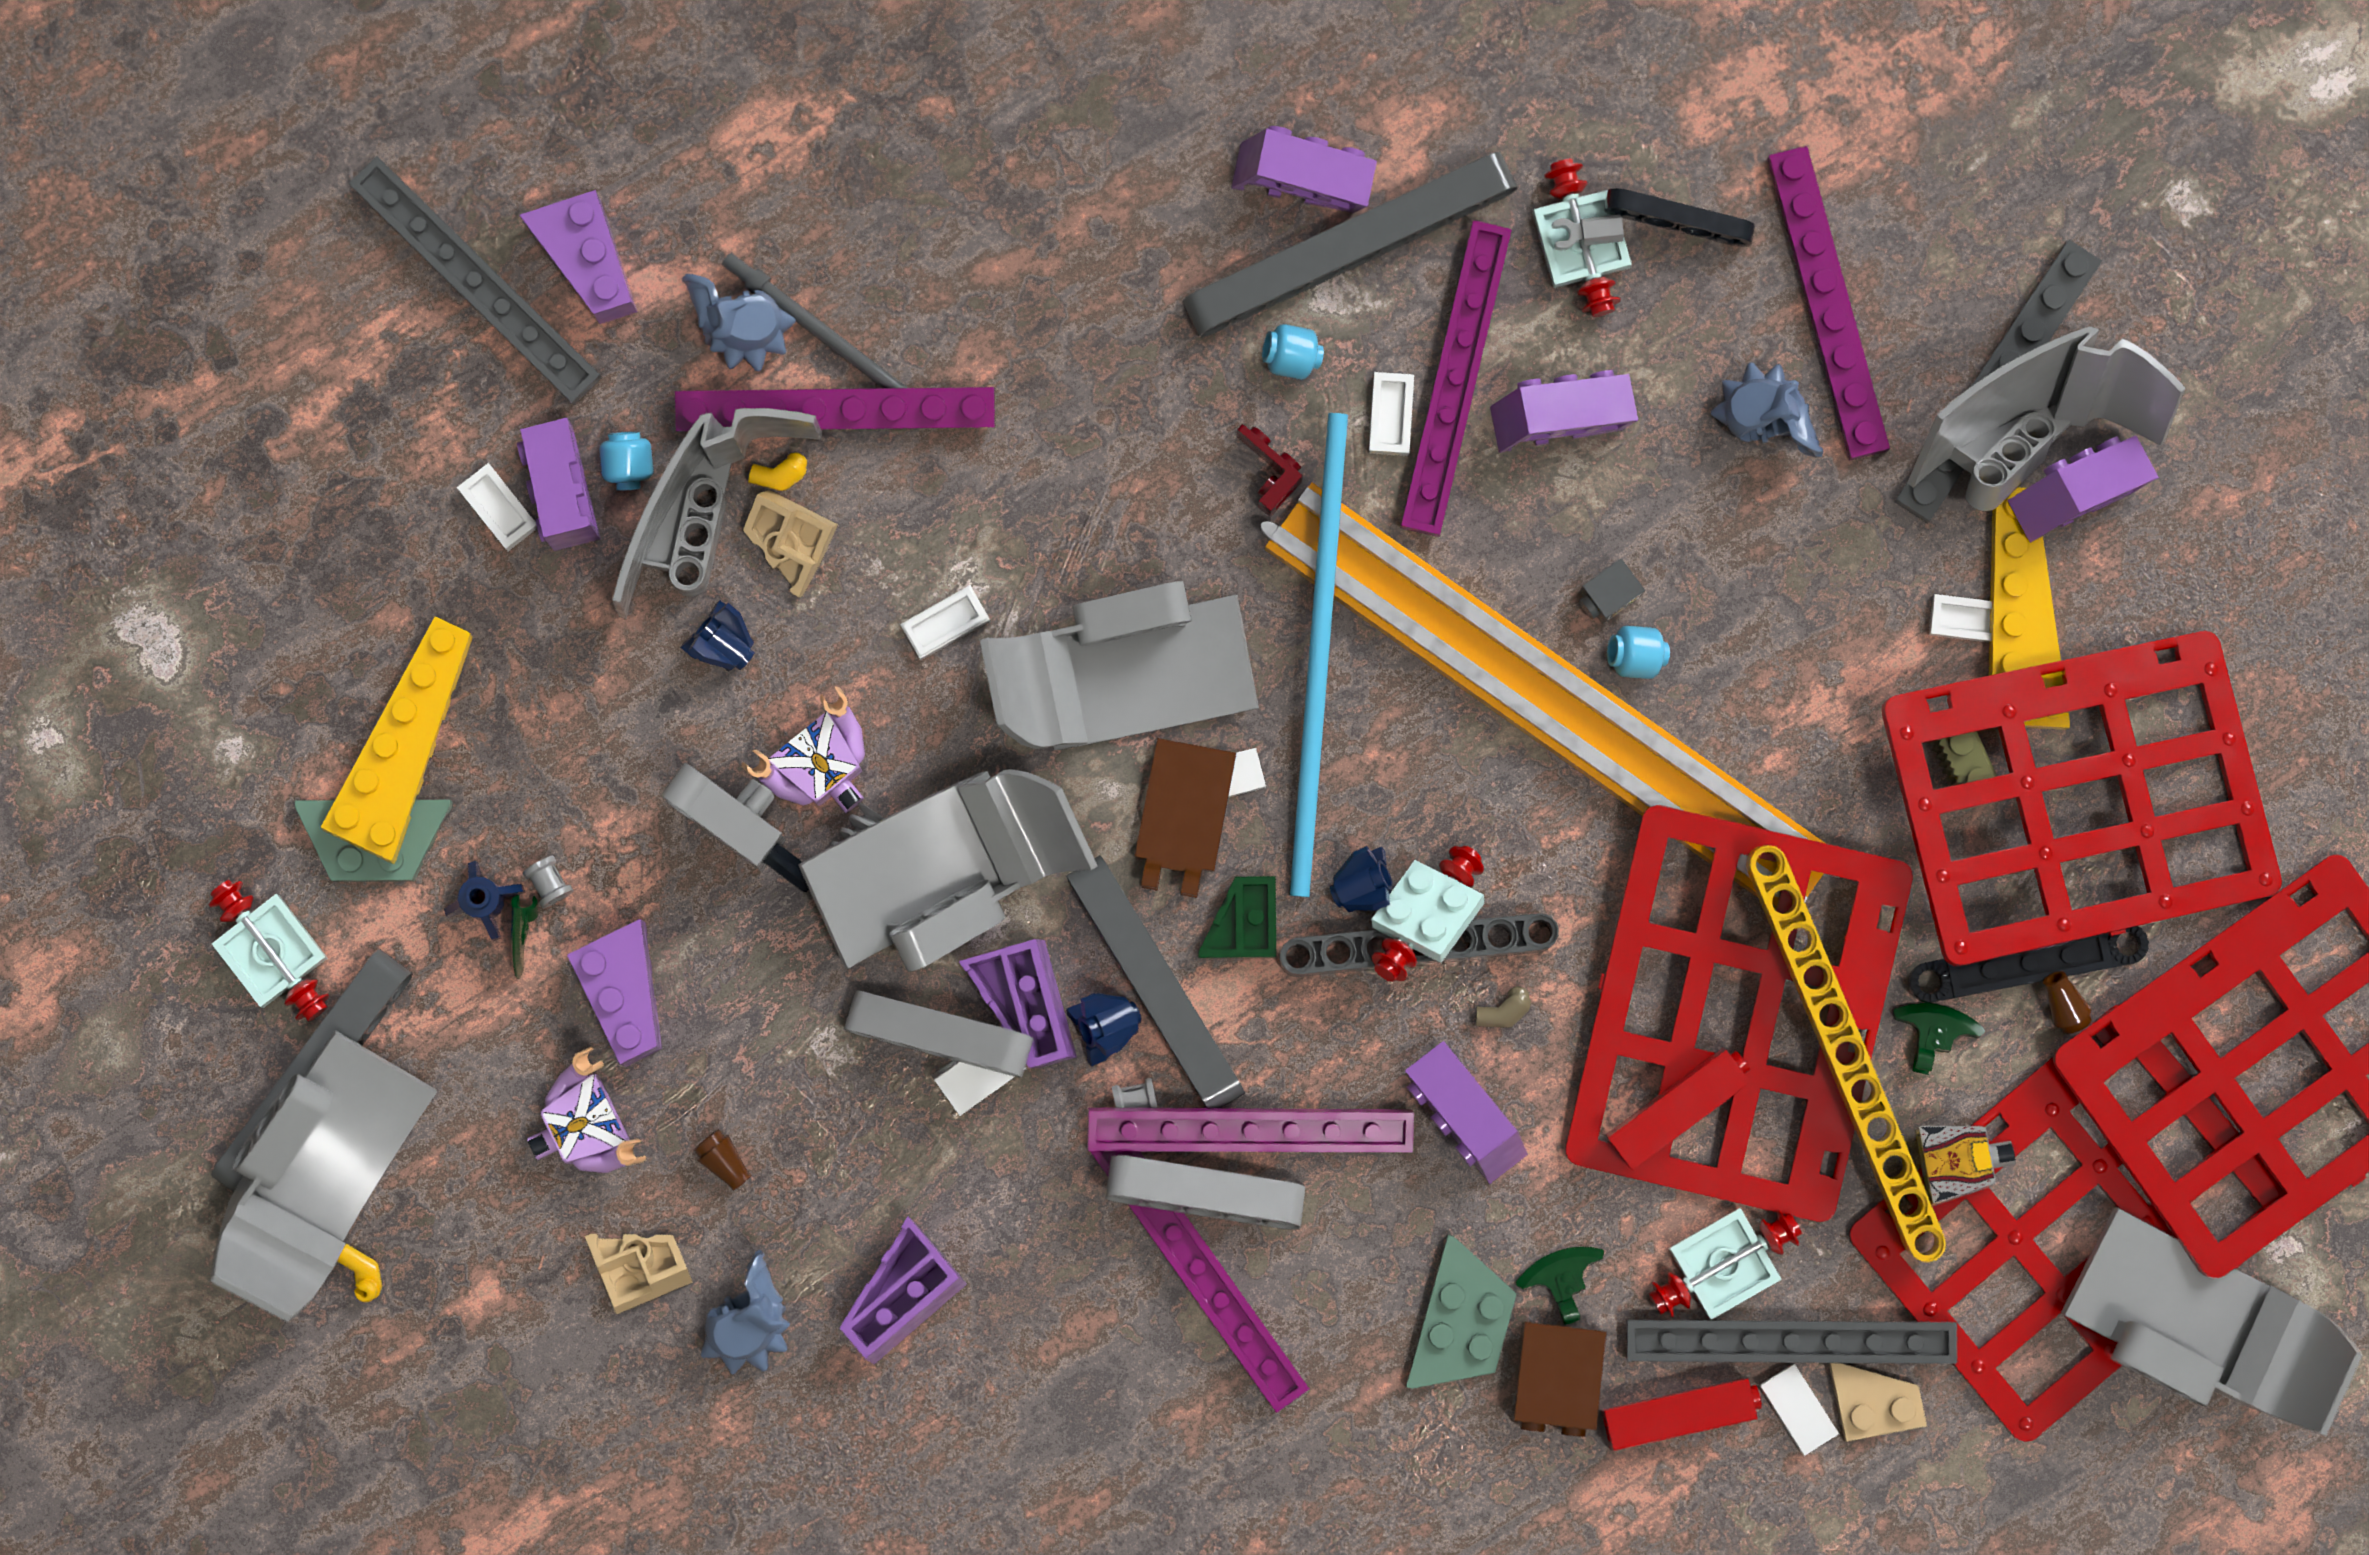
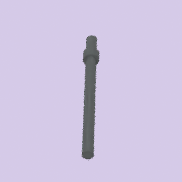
[722,252,908,388]

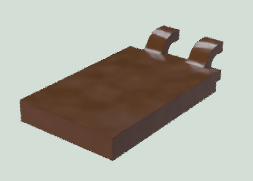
[1135,738,1237,898]

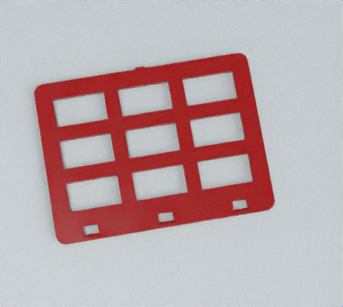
[1881,631,2282,966]
[1565,805,1913,1222]
[2053,855,2369,1279]
[1849,1004,2285,1442]

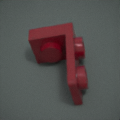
[1236,424,1303,518]

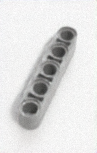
[844,990,1034,1078]
[1106,1155,1305,1230]

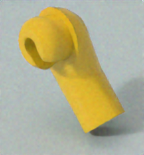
[748,452,807,491]
[337,1244,382,1302]

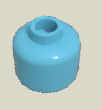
[1262,324,1324,380]
[599,432,653,490]
[1607,626,1670,679]

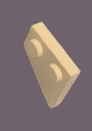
[1828,1363,1927,1442]

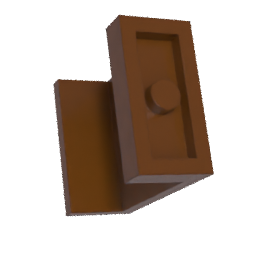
[1511,1322,1607,1437]

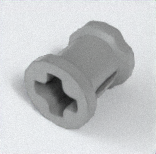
[523,855,574,909]
[1112,1077,1158,1108]

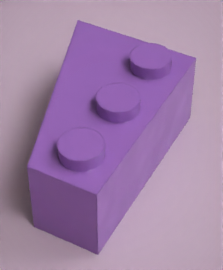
[520,190,637,324]
[517,418,601,551]

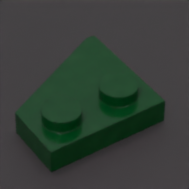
[1198,876,1277,959]

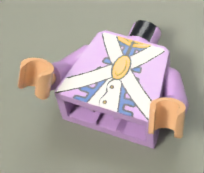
[742,687,865,813]
[527,1047,646,1173]

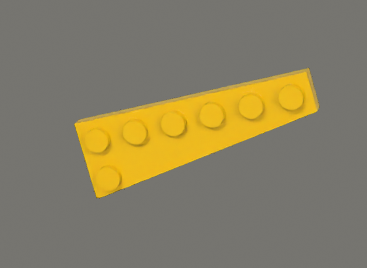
[1989,487,2070,730]
[321,616,473,865]

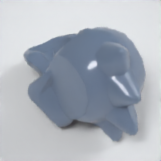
[682,274,796,372]
[1711,362,1823,457]
[701,1249,790,1374]

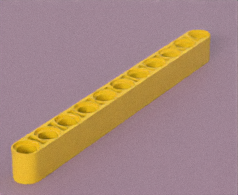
[1746,846,1946,1262]

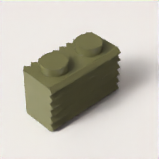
[1928,732,1997,811]

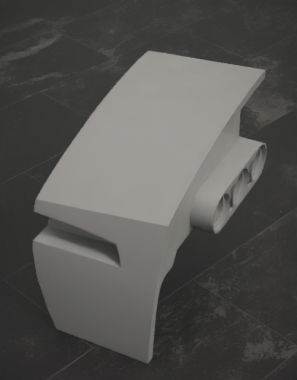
[1907,327,2186,511]
[612,408,822,619]
[980,581,1259,750]
[799,769,1098,971]
[210,1030,437,1322]
[2061,1207,2363,1436]

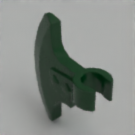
[511,895,538,979]
[1893,1003,1985,1075]
[1516,1247,1604,1326]

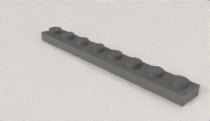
[349,156,602,405]
[1894,239,2102,524]
[1627,1320,1957,1364]

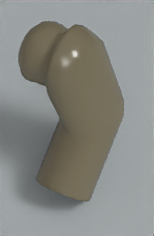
[1475,986,1531,1028]

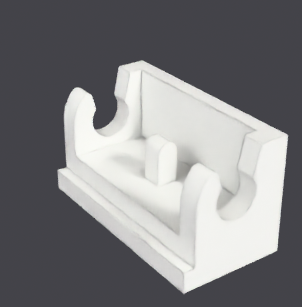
[932,1060,1026,1116]

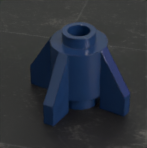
[680,600,755,672]
[1330,846,1395,912]
[444,861,525,941]
[1066,993,1141,1067]

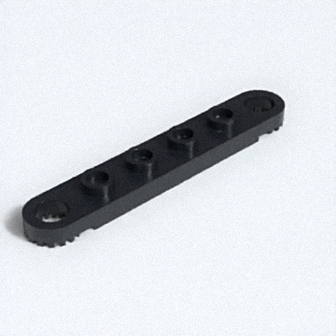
[1908,926,2149,1003]

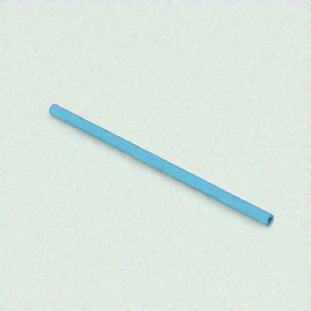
[1289,413,1348,897]

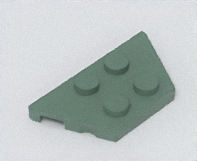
[295,800,452,882]
[1406,1235,1517,1389]

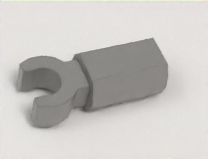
[1552,214,1624,251]

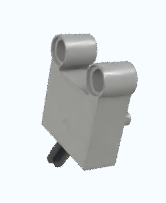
[661,762,809,892]

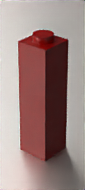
[1606,1048,1751,1171]
[1601,1378,1762,1451]

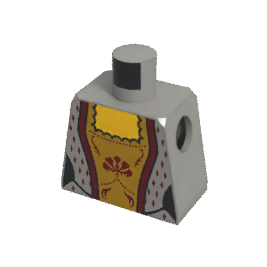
[1915,1126,2016,1206]

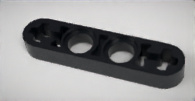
[1604,188,1755,247]

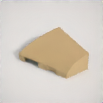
[743,490,838,597]
[585,1234,692,1314]

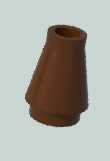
[2043,971,2092,1034]
[694,1129,752,1191]

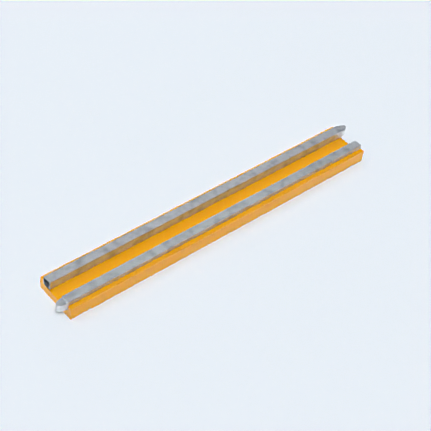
[1261,482,1840,910]

